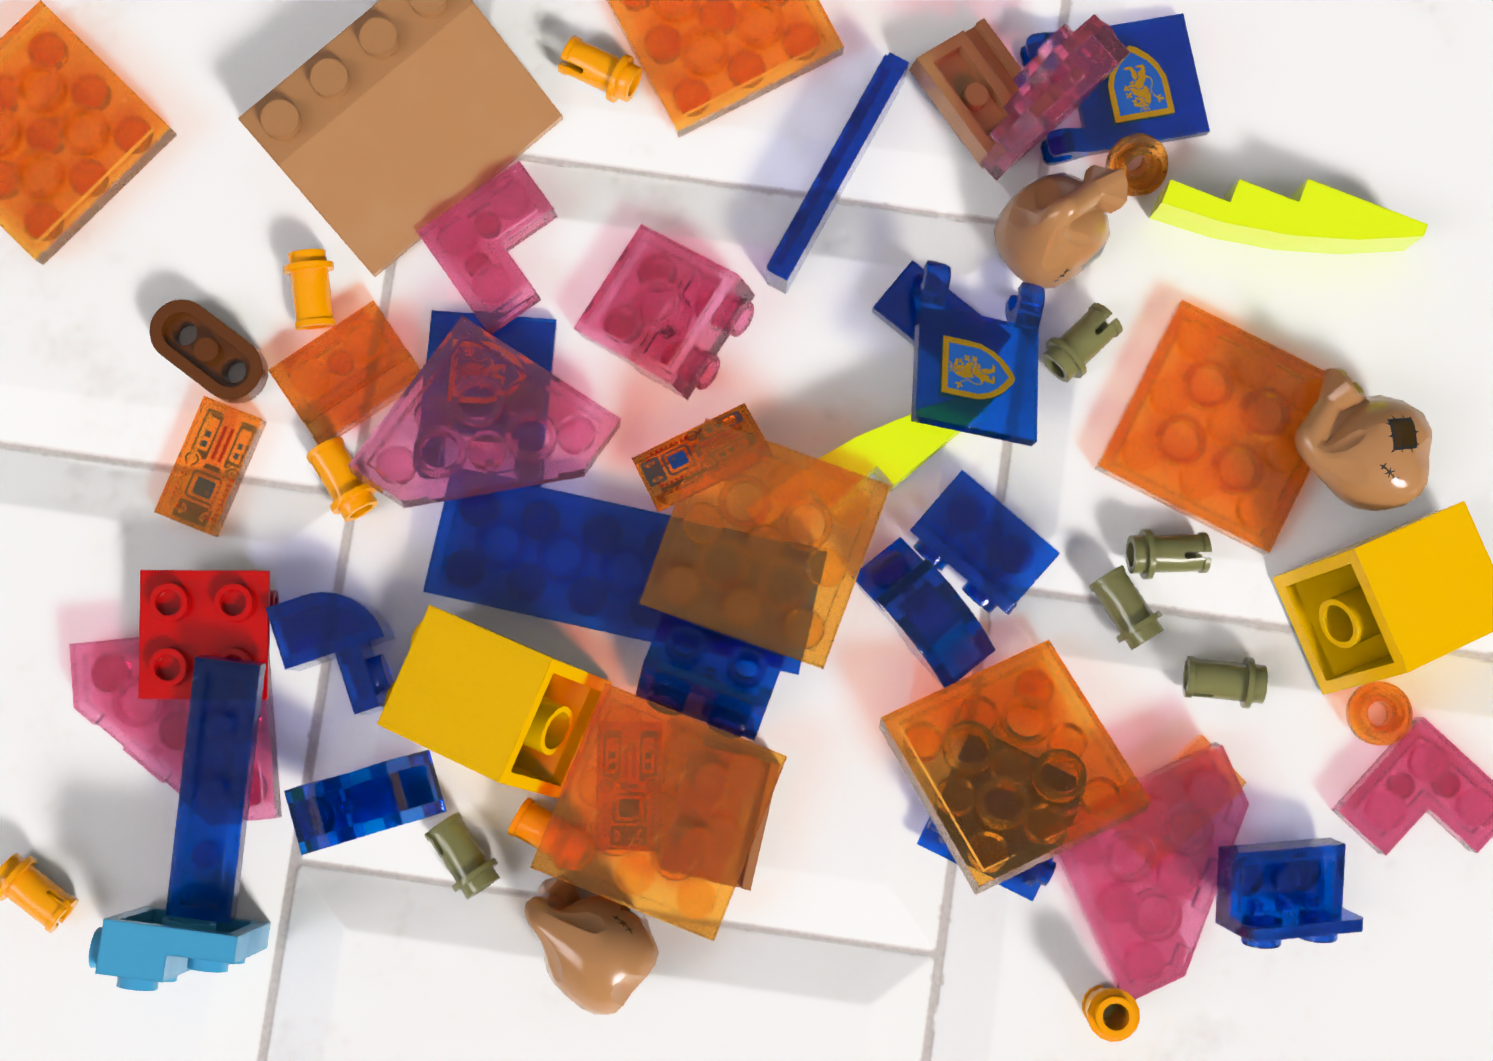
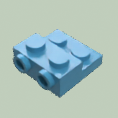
[88,906,271,991]

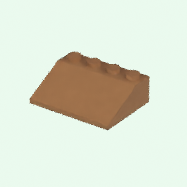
[237,0,563,277]

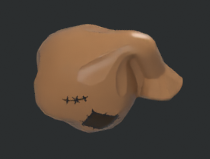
[994,165,1128,289]
[1294,368,1432,511]
[524,873,659,1015]

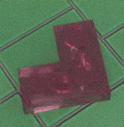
[417,161,558,335]
[1331,717,1493,856]

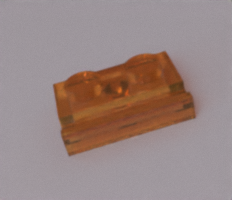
[268,300,427,445]

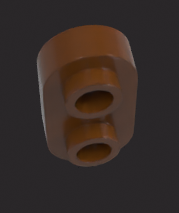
[149,299,268,404]

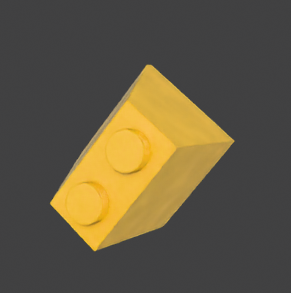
[1272,501,1493,695]
[377,605,612,800]

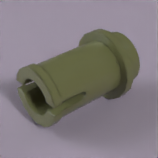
[1041,303,1123,382]
[1126,529,1212,579]
[1088,565,1164,650]
[1182,656,1268,709]
[424,812,500,900]

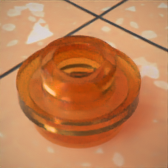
[1105,133,1168,196]
[1346,681,1413,746]

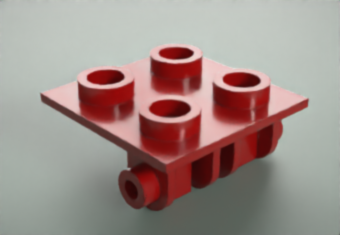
[138,570,279,700]

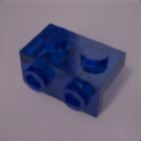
[910,469,1060,615]
[635,611,784,740]
[1215,837,1364,949]

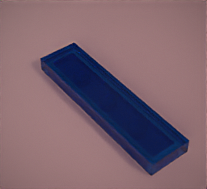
[766,52,909,294]
[165,654,266,923]

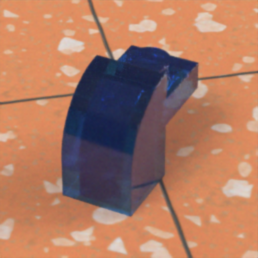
[851,537,996,690]
[266,592,396,715]
[284,750,447,855]

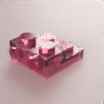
[979,14,1130,181]
[573,224,755,400]

